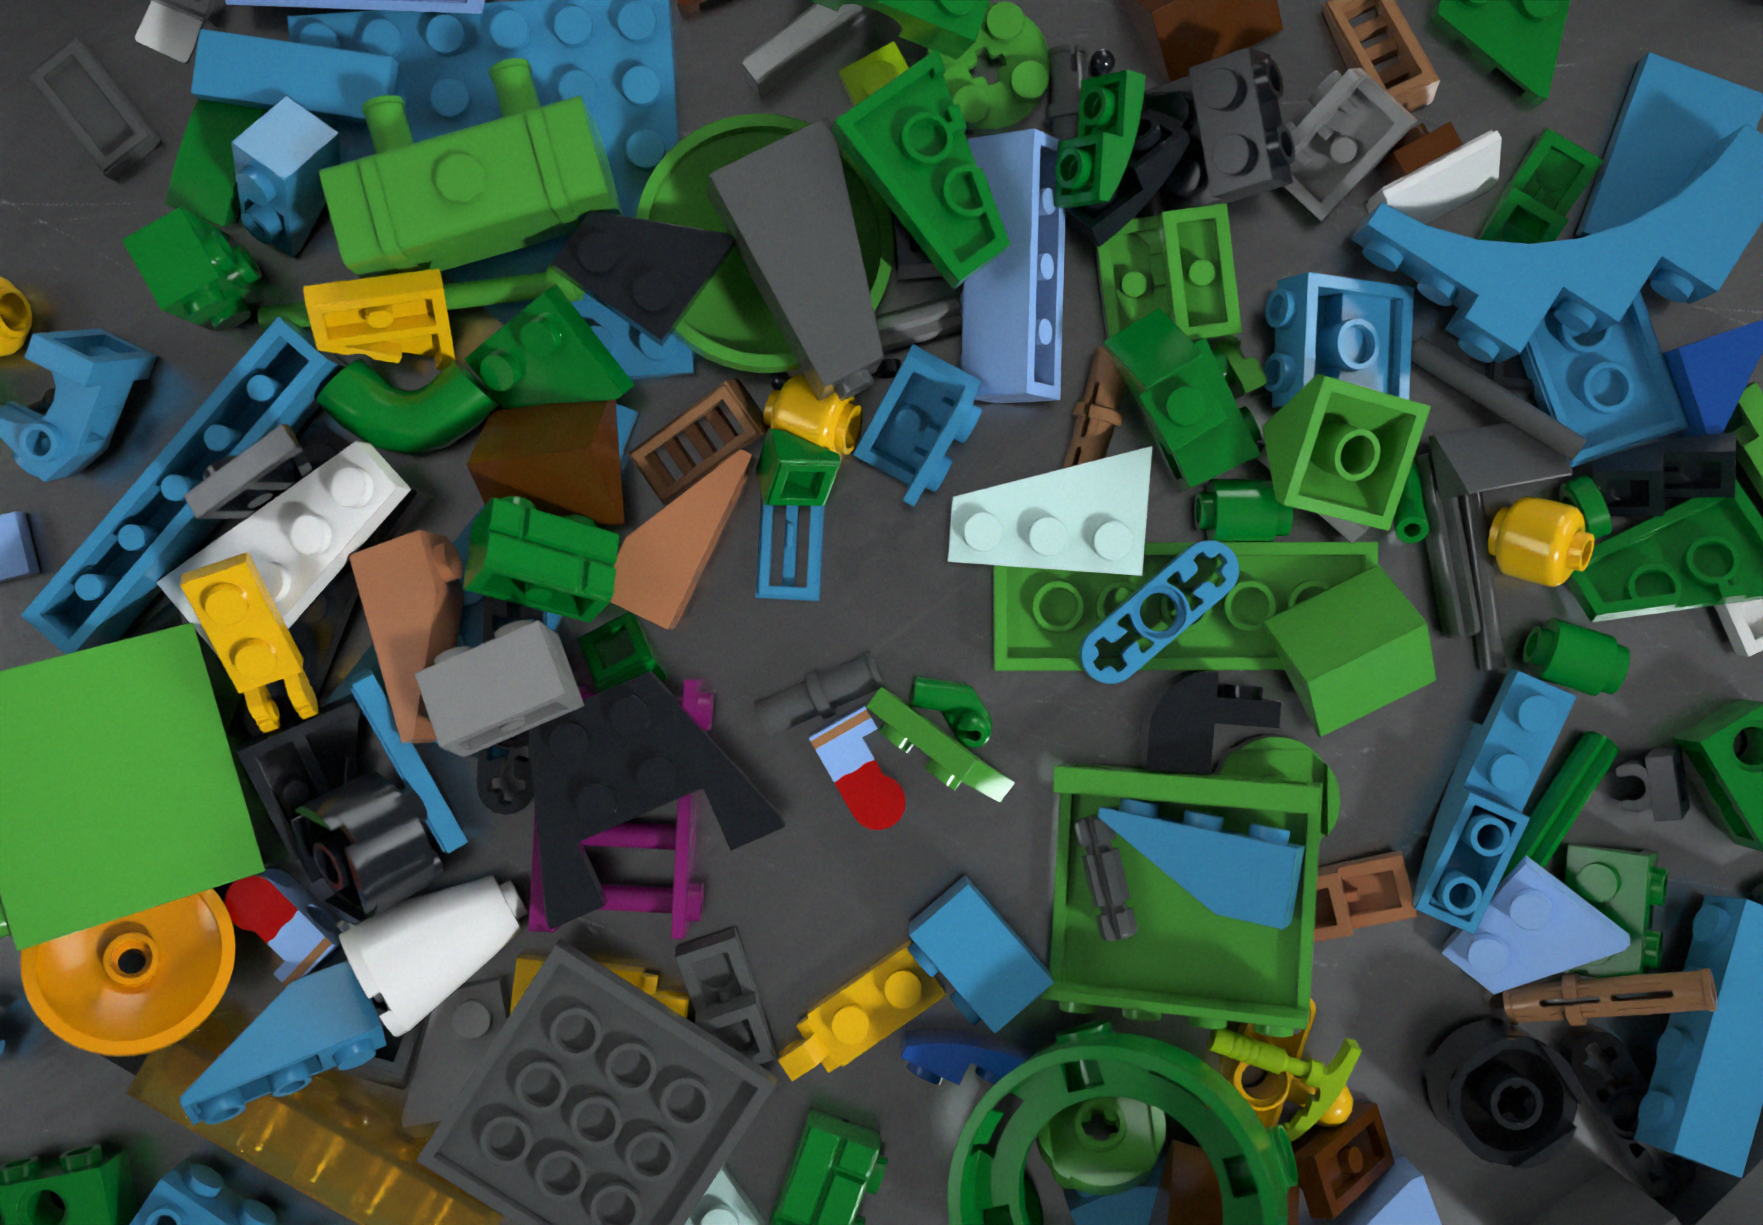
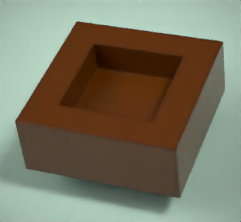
[1375,121,1463,186]

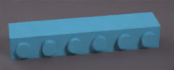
[20,317,346,654]

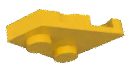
[303,268,455,370]

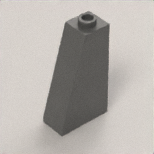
[707,116,884,401]

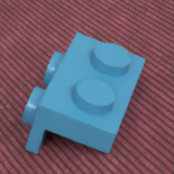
[853,344,982,507]

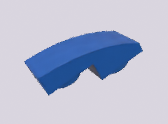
[900,1028,1035,1085]

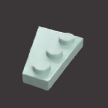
[947,446,1152,576]

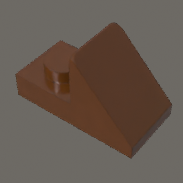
[1290,1103,1395,1219]

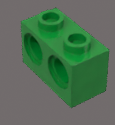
[1672,699,1763,852]

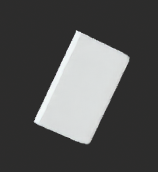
[1365,130,1502,224]

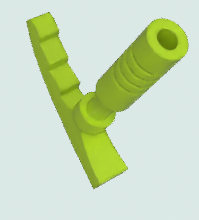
[1207,1028,1362,1142]

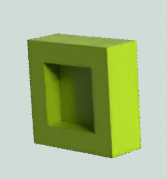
[838,41,909,106]

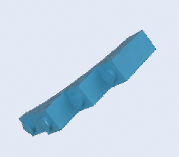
[1351,124,1763,364]

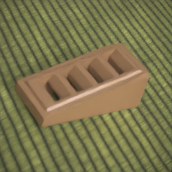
[1322,0,1440,114]
[627,378,770,505]

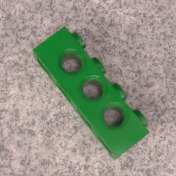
[0,1144,139,1225]

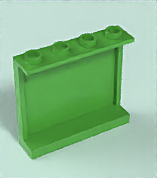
[0,622,265,951]
[1041,762,1323,1037]

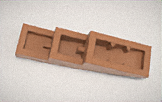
[1314,850,1418,942]

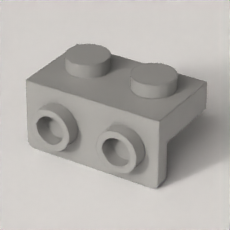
[1284,68,1418,221]

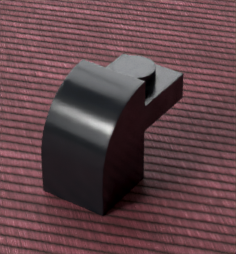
[1137,670,1281,775]

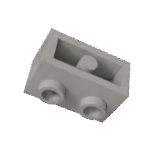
[414,620,584,757]

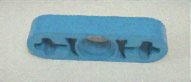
[1078,540,1239,684]

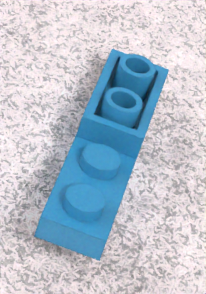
[1412,668,1577,935]

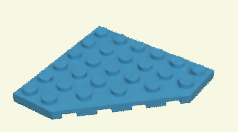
[287,0,696,379]

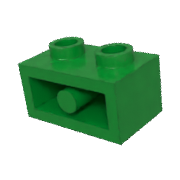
[121,207,266,331]

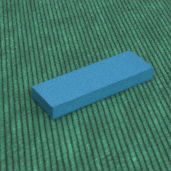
[191,29,399,124]
[347,667,468,853]

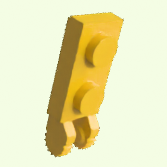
[180,552,319,733]

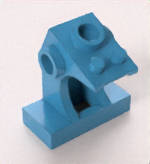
[0,328,157,482]

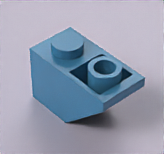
[231,96,340,258]

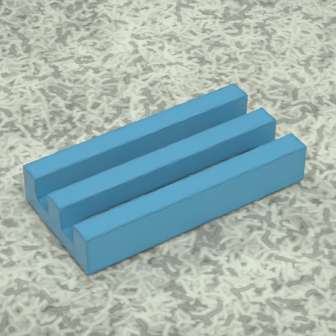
[755,496,824,601]

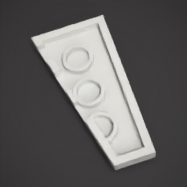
[156,441,411,657]

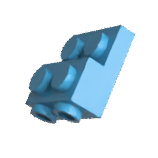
[1263,272,1414,409]

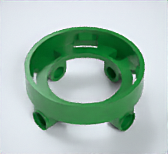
[947,1019,1298,1225]

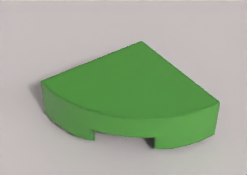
[1208,335,1268,400]

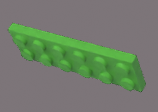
[993,542,1378,671]

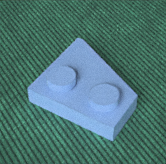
[1442,855,1631,994]

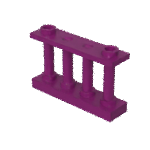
[529,671,713,939]

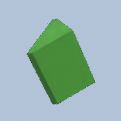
[1262,374,1431,531]
[1261,565,1436,737]

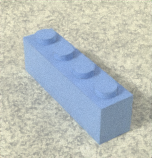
[958,128,1066,404]

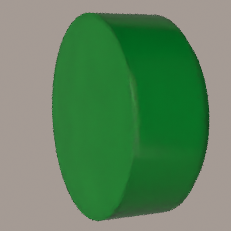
[1559,475,1612,540]

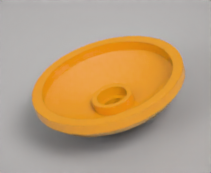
[20,888,235,1057]

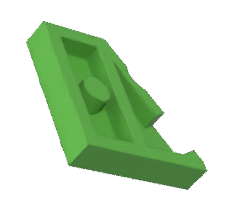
[866,687,1015,802]

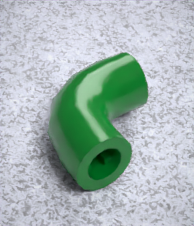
[316,358,499,455]

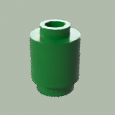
[1194,479,1293,542]
[1523,618,1630,696]

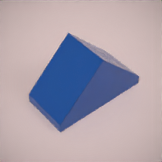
[1663,319,1763,438]

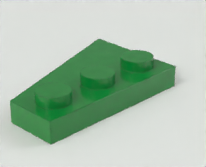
[830,48,1010,289]
[1565,480,1763,623]

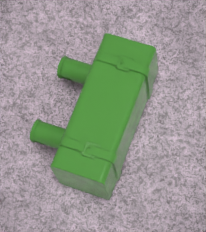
[319,58,624,279]

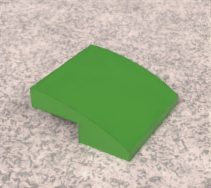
[1094,203,1242,341]

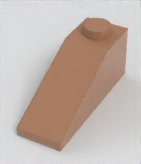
[611,449,757,630]
[349,530,464,743]

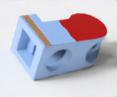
[809,703,906,830]
[224,867,343,987]

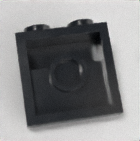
[1144,47,1295,211]

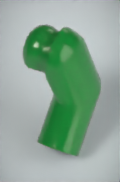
[1393,461,1429,544]
[909,675,992,748]

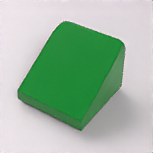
[756,428,841,506]
[577,611,667,692]

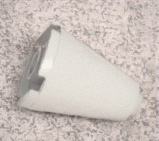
[336,875,528,1037]

